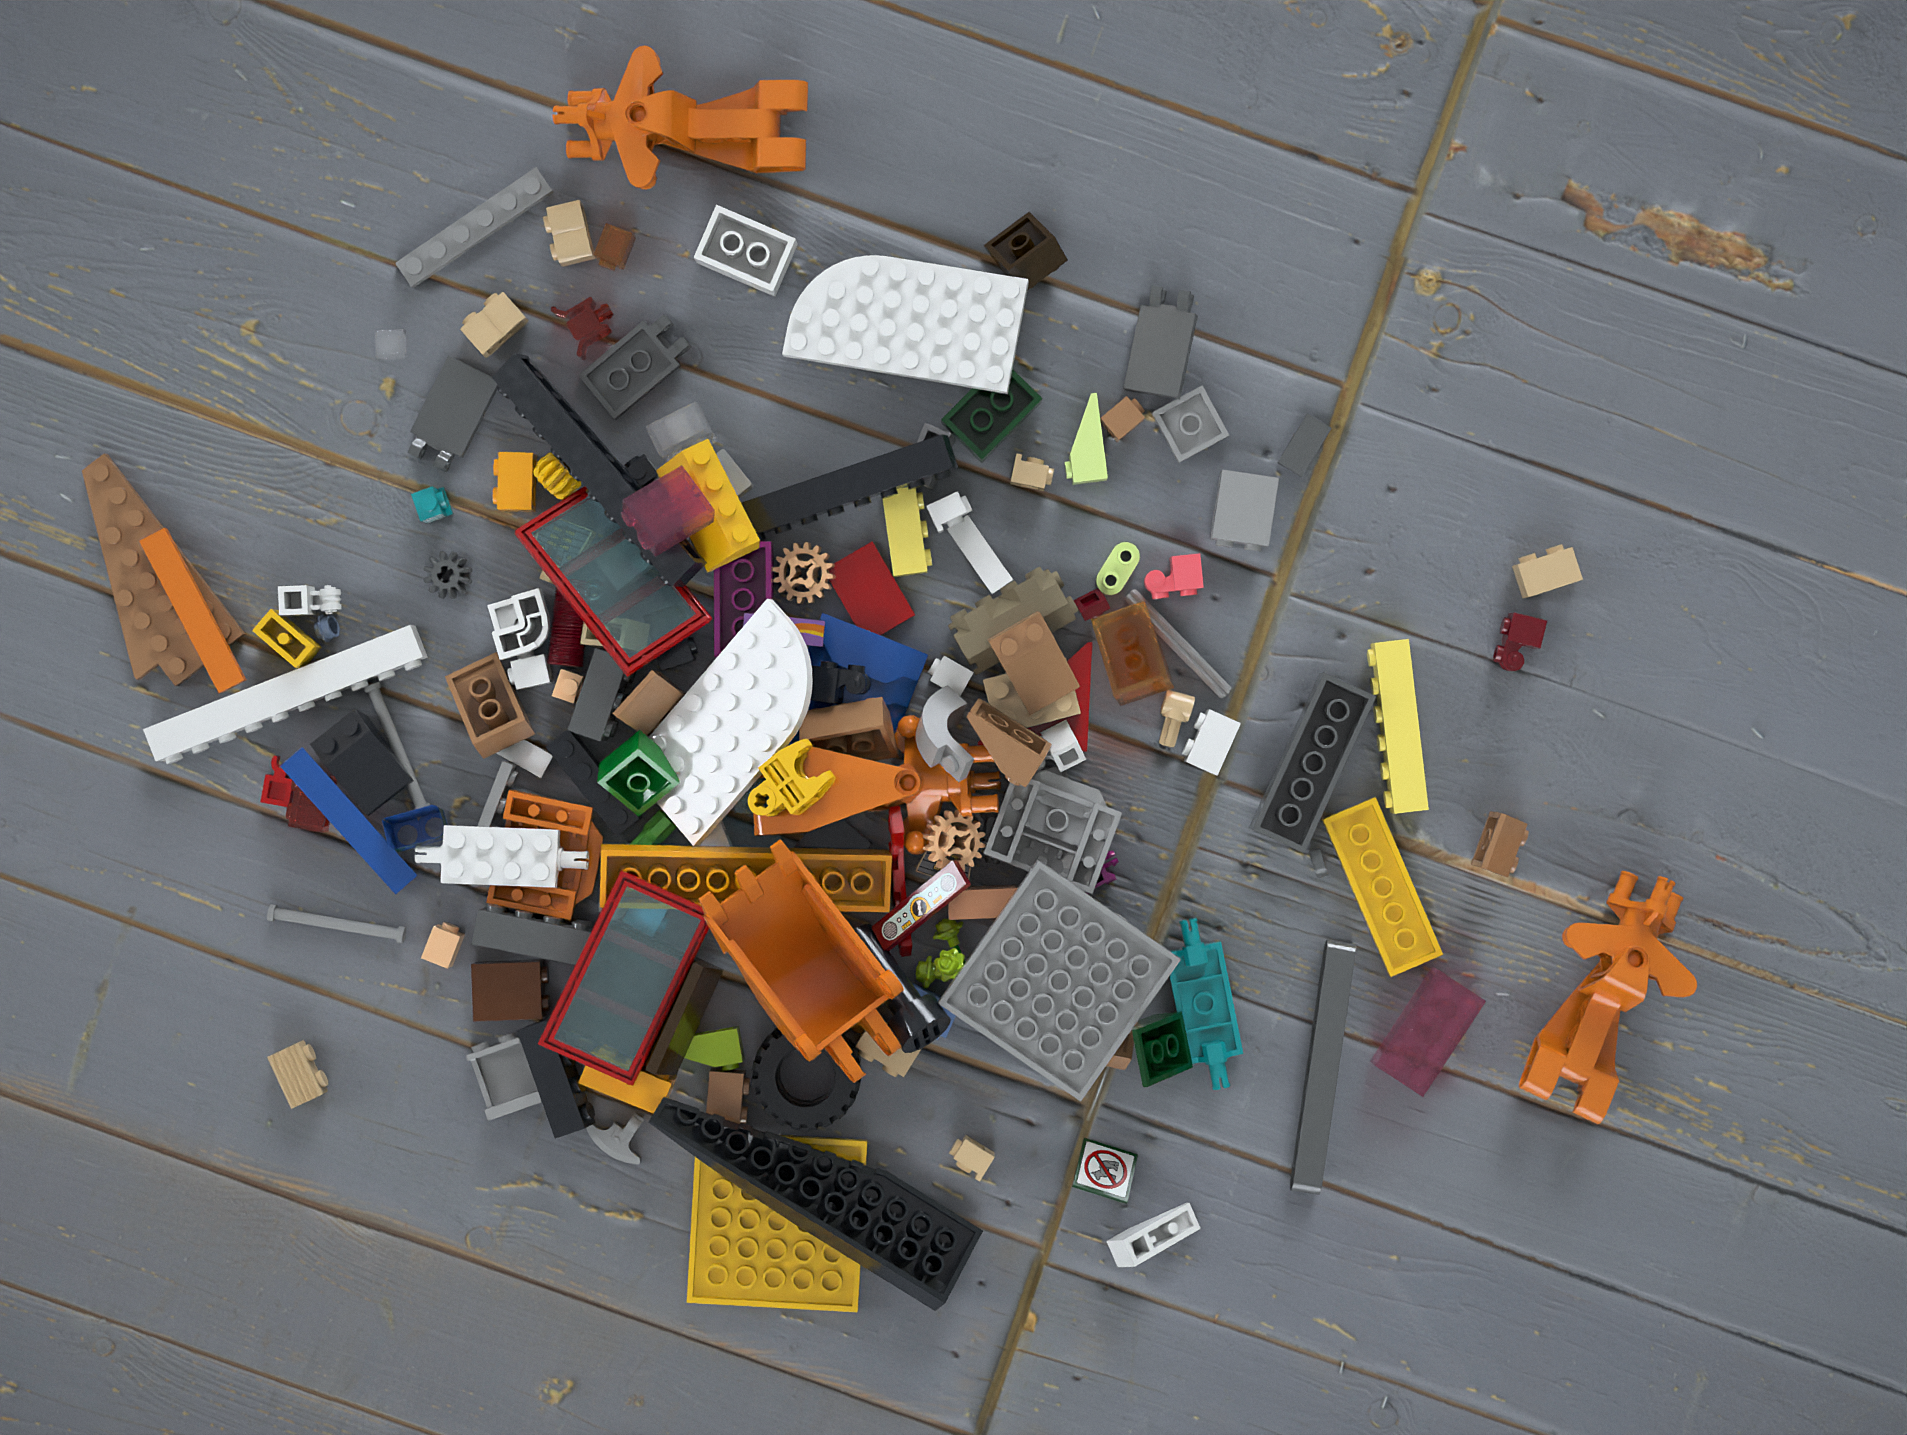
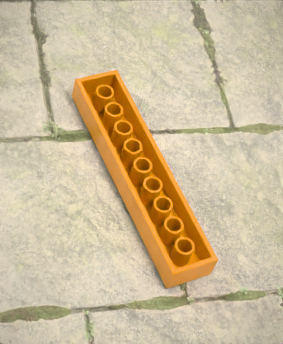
[599,844,892,912]

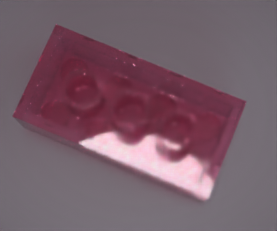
[1370,967,1486,1097]

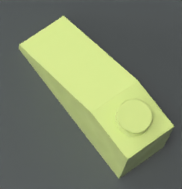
[1065,393,1108,485]

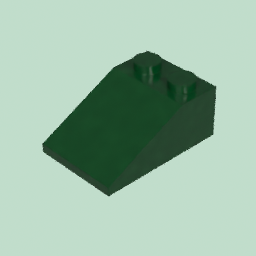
[1132,1011,1193,1087]

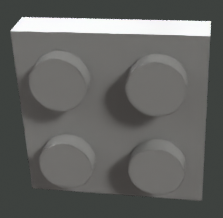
[1151,385,1229,464]

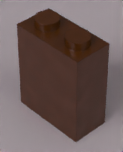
[471,959,550,1022]

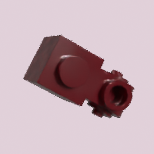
[1493,612,1547,671]

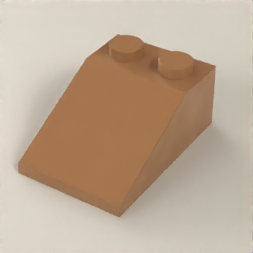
[987,611,1080,715]
[445,652,535,759]
[613,670,686,736]
[966,698,1052,788]

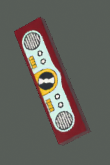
[871,860,971,951]

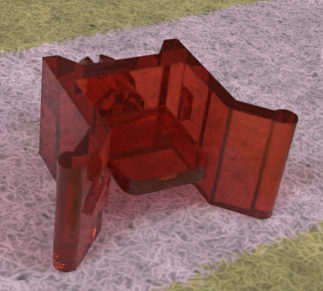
[551,297,614,360]

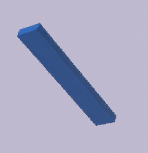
[280,747,417,895]

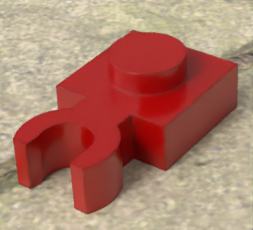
[260,755,295,807]

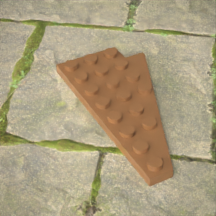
[82,453,246,686]

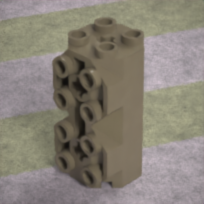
[948,567,1079,675]

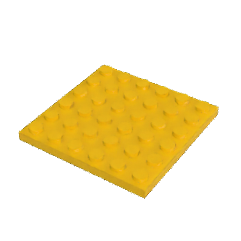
[687,1135,868,1312]

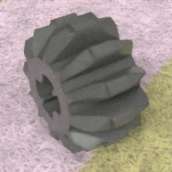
[423,551,472,599]

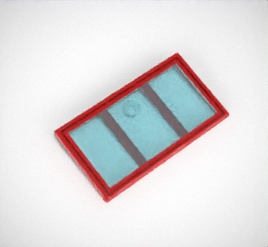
[515,486,712,677]
[538,869,709,1086]

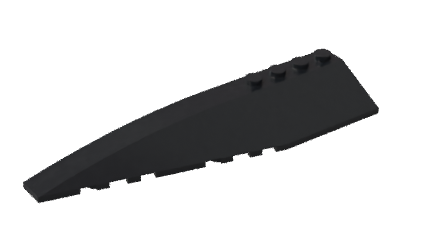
[648,1097,983,1311]

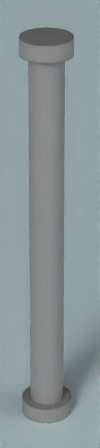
[364,682,430,810]
[267,904,406,944]

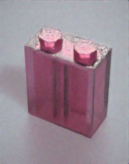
[621,465,715,557]

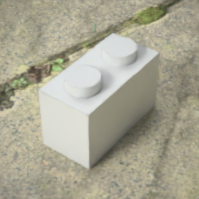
[1182,709,1241,776]

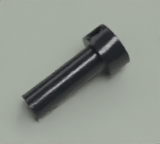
[854,924,951,1053]

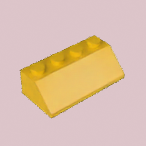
[656,439,760,573]

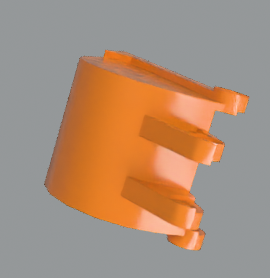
[699,839,904,1083]

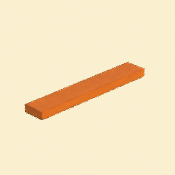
[139,528,246,693]

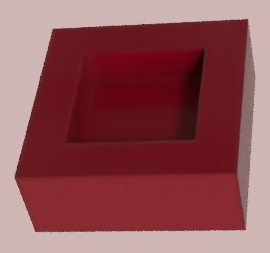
[1073,588,1111,621]

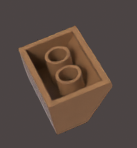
[799,697,899,761]

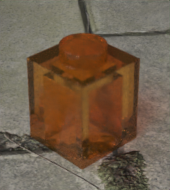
[593,223,636,271]

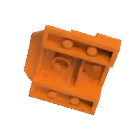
[486,790,604,920]

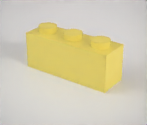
[883,487,933,577]

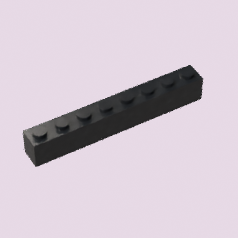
[741,434,958,540]

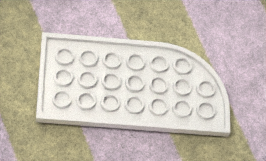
[782,255,1029,394]
[649,599,813,846]

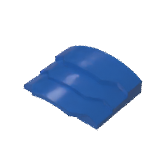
[808,613,928,733]

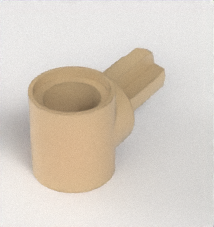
[1159,689,1195,747]

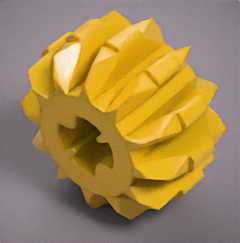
[533,452,582,500]

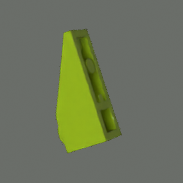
[684,1026,745,1071]

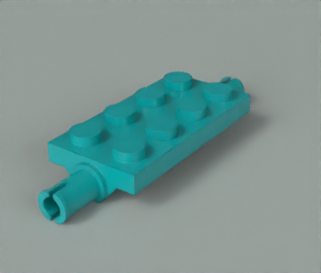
[1169,918,1244,1090]

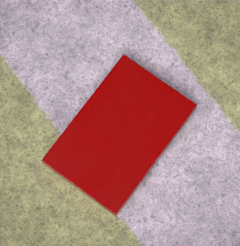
[829,541,915,636]

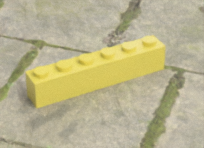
[1367,639,1429,814]

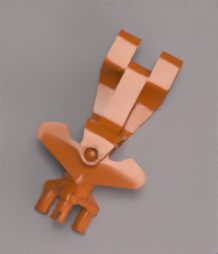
[552,46,808,190]
[753,715,1001,855]
[1519,871,1697,1124]

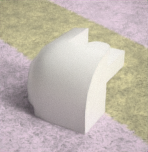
[487,588,550,660]

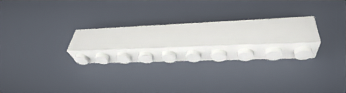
[143,625,428,764]

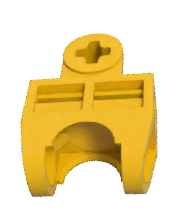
[748,739,836,817]

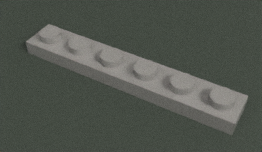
[395,167,554,288]

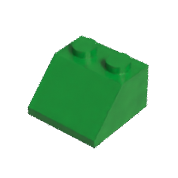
[597,730,680,817]

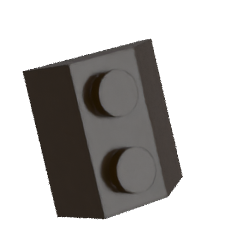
[984,212,1068,291]

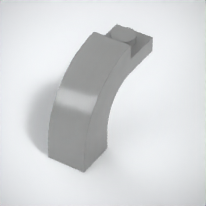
[916,685,974,782]

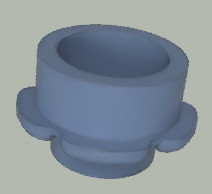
[314,615,340,642]

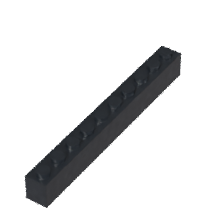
[492,353,707,587]

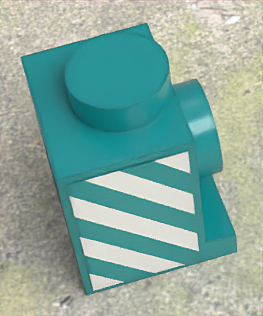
[411,486,454,523]

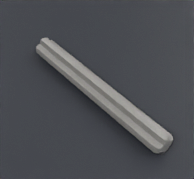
[1125,589,1231,698]

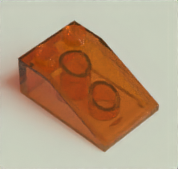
[1091,601,1175,706]

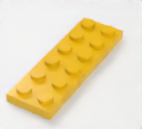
[1322,797,1443,977]

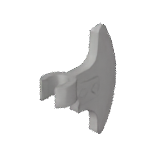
[586,1113,644,1164]

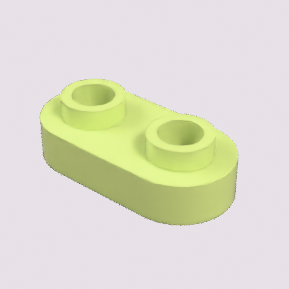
[1096,542,1140,595]

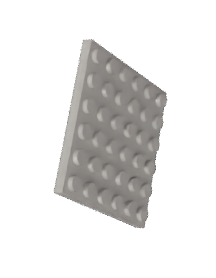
[938,860,1181,1102]

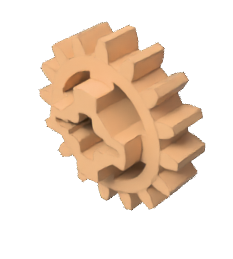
[773,542,835,604]
[923,810,986,872]

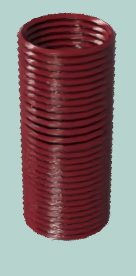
[547,579,593,667]

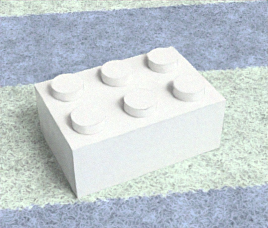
[694,205,798,297]

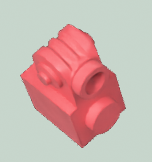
[1144,553,1204,599]

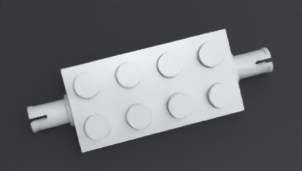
[415,825,589,888]

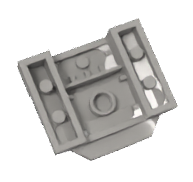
[983,770,1122,894]

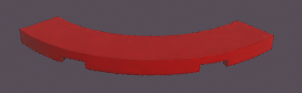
[888,806,913,957]

